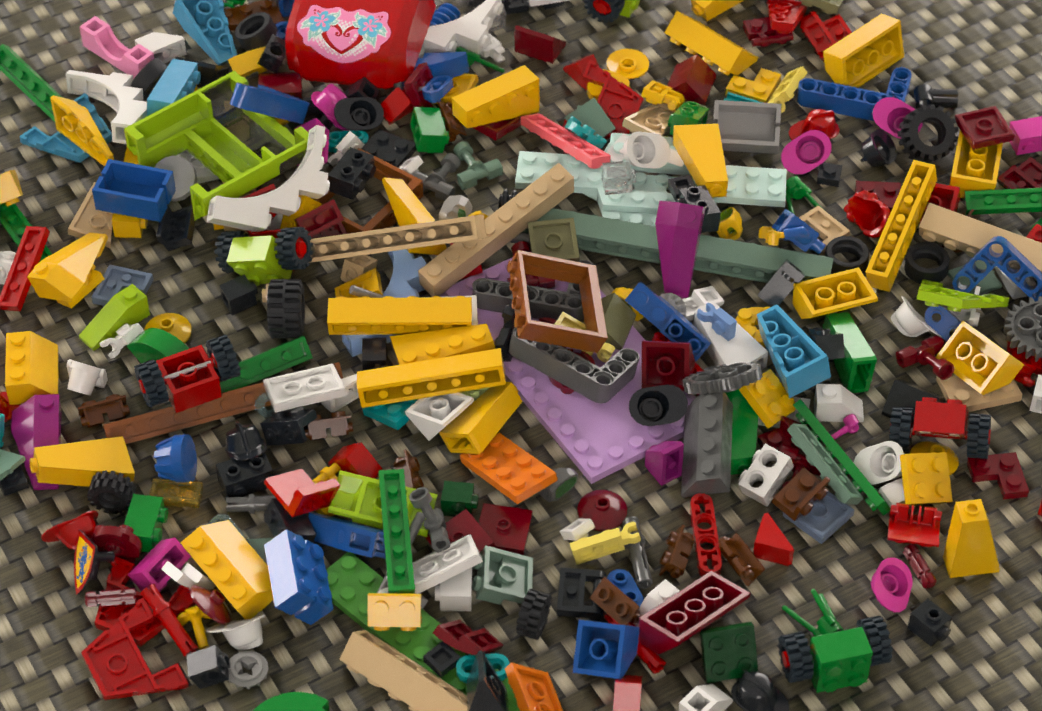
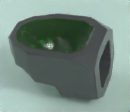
[538,467,578,502]

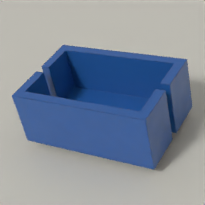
[92,159,176,222]
[264,529,334,625]

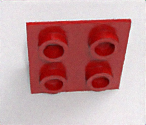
[887,503,942,547]

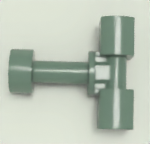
[453,141,503,190]

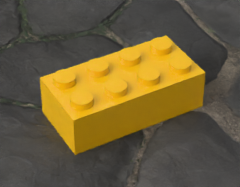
[949,130,1003,198]

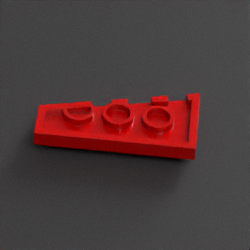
[766,0,807,34]

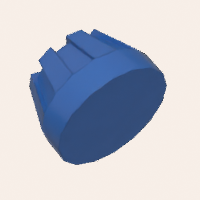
[154,434,197,484]

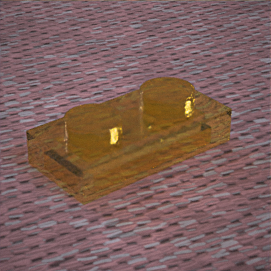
[149,479,203,508]

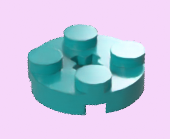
[564,116,607,149]

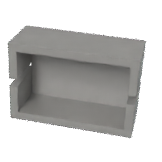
[713,100,781,154]

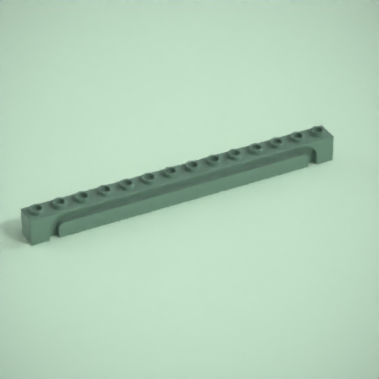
[523,208,833,283]

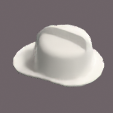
[619,132,670,169]
[891,296,942,337]
[853,441,904,485]
[206,615,265,651]

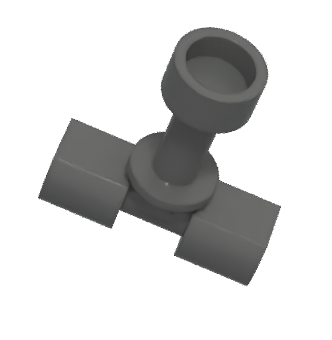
[412,153,461,201]
[409,487,450,553]

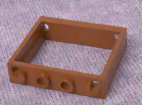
[311,148,423,234]
[507,250,608,353]

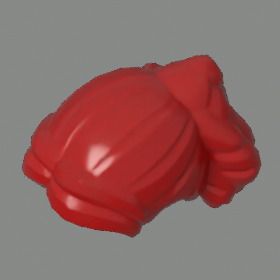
[844,190,891,238]

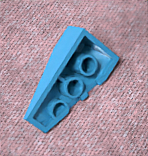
[173,0,237,66]

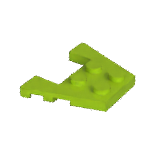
[917,279,1009,312]

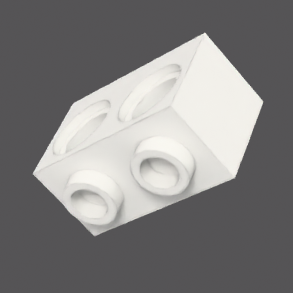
[738,444,794,507]

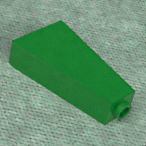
[823,312,877,393]
[725,389,758,475]

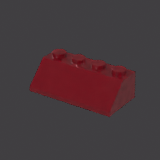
[639,571,750,655]

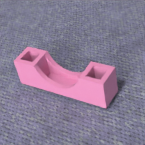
[80,16,154,79]

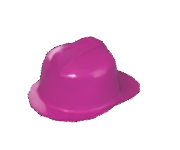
[311,84,348,131]
[873,97,923,139]
[781,130,832,175]
[871,557,913,612]

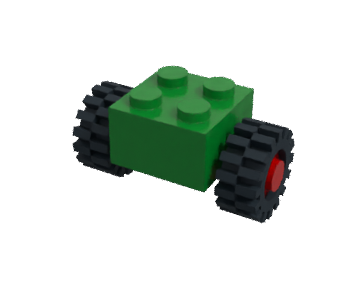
[778,615,893,693]

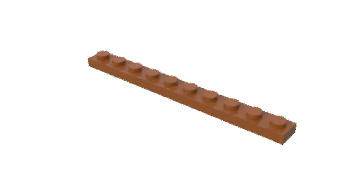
[103,362,343,444]

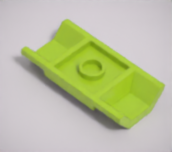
[328,470,438,537]

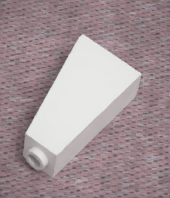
[693,300,768,370]

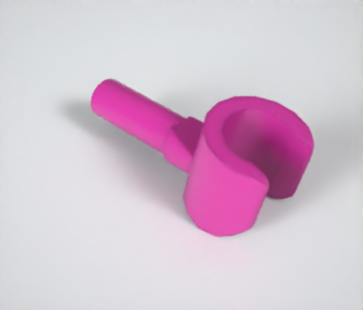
[831,414,859,440]

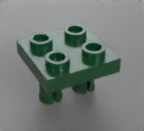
[700,622,758,683]

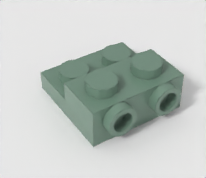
[472,545,533,605]

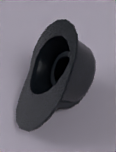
[334,97,384,131]
[861,129,897,167]
[629,385,688,426]
[225,421,267,461]
[731,671,790,711]

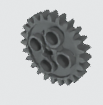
[1003,296,1042,362]
[683,362,763,395]

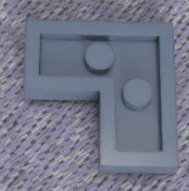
[91,264,153,306]

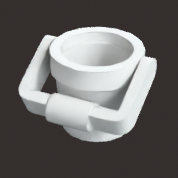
[67,359,108,396]

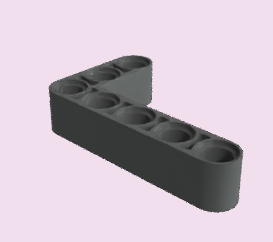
[472,260,594,322]
[509,327,639,404]

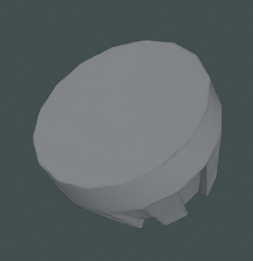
[154,156,198,202]

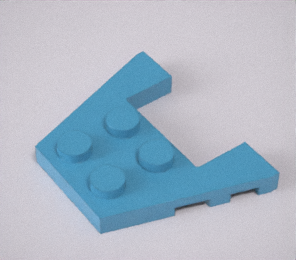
[19,93,112,163]

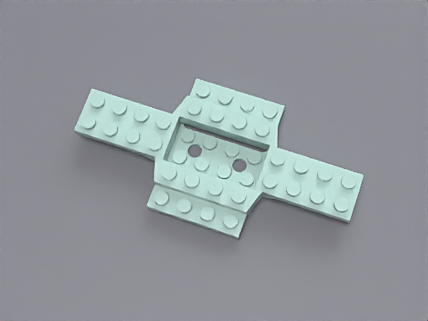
[515,133,787,226]

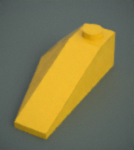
[50,95,114,167]
[382,178,447,255]
[27,232,109,302]

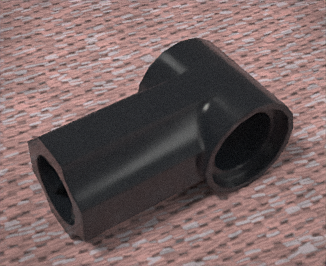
[914,84,958,109]

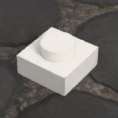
[398,155,424,175]
[560,518,595,541]

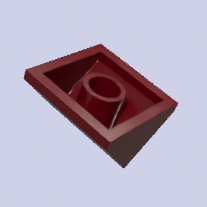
[515,25,566,64]
[667,54,717,105]
[642,340,695,391]

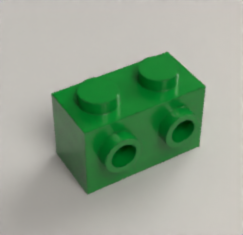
[668,101,709,135]
[410,107,449,153]
[124,494,168,552]

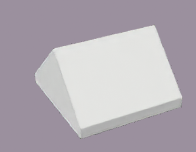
[405,392,474,441]

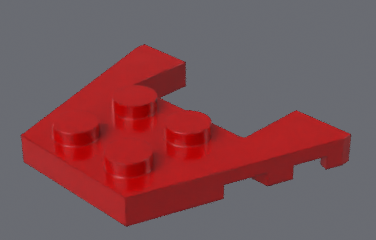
[562,60,644,139]
[95,556,195,647]
[81,598,188,700]

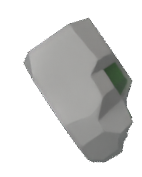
[439,195,473,221]

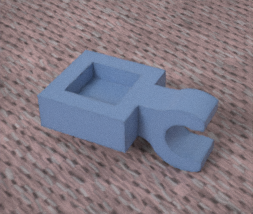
[697,303,737,341]

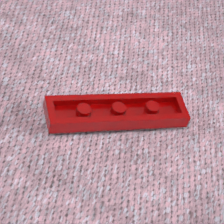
[0,226,50,311]

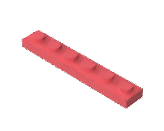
[520,113,611,169]

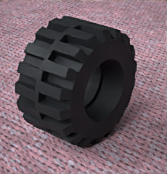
[898,105,959,163]
[267,279,305,338]

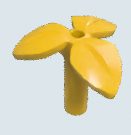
[177,606,211,650]

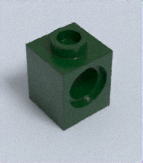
[441,480,479,517]

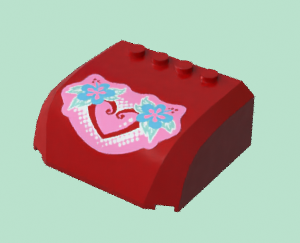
[285,0,436,89]

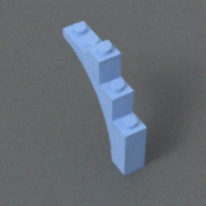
[342,249,427,357]

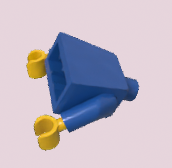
[758,209,825,255]

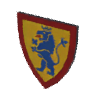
[74,530,115,595]

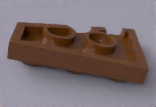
[224,0,284,31]

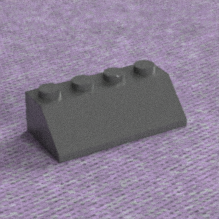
[681,391,733,498]

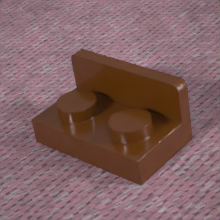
[772,468,831,521]

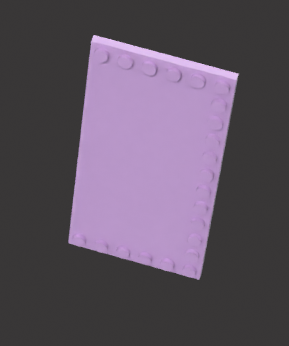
[440,257,696,484]

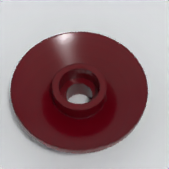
[577,490,627,532]
[189,585,231,625]

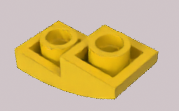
[228,47,267,77]

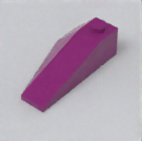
[655,201,705,299]
[11,394,62,490]

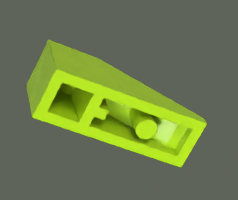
[79,284,150,351]

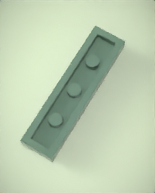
[787,423,864,505]

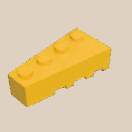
[452,65,540,129]
[390,324,495,365]

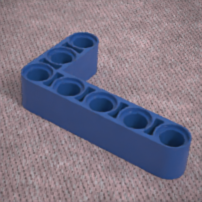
[797,67,912,121]
[230,82,310,124]
[952,236,1042,301]

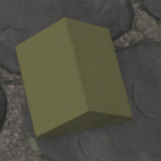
[583,293,636,350]

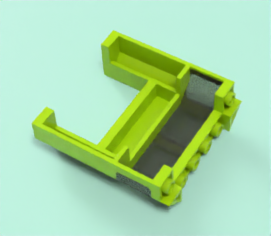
[124,71,323,220]

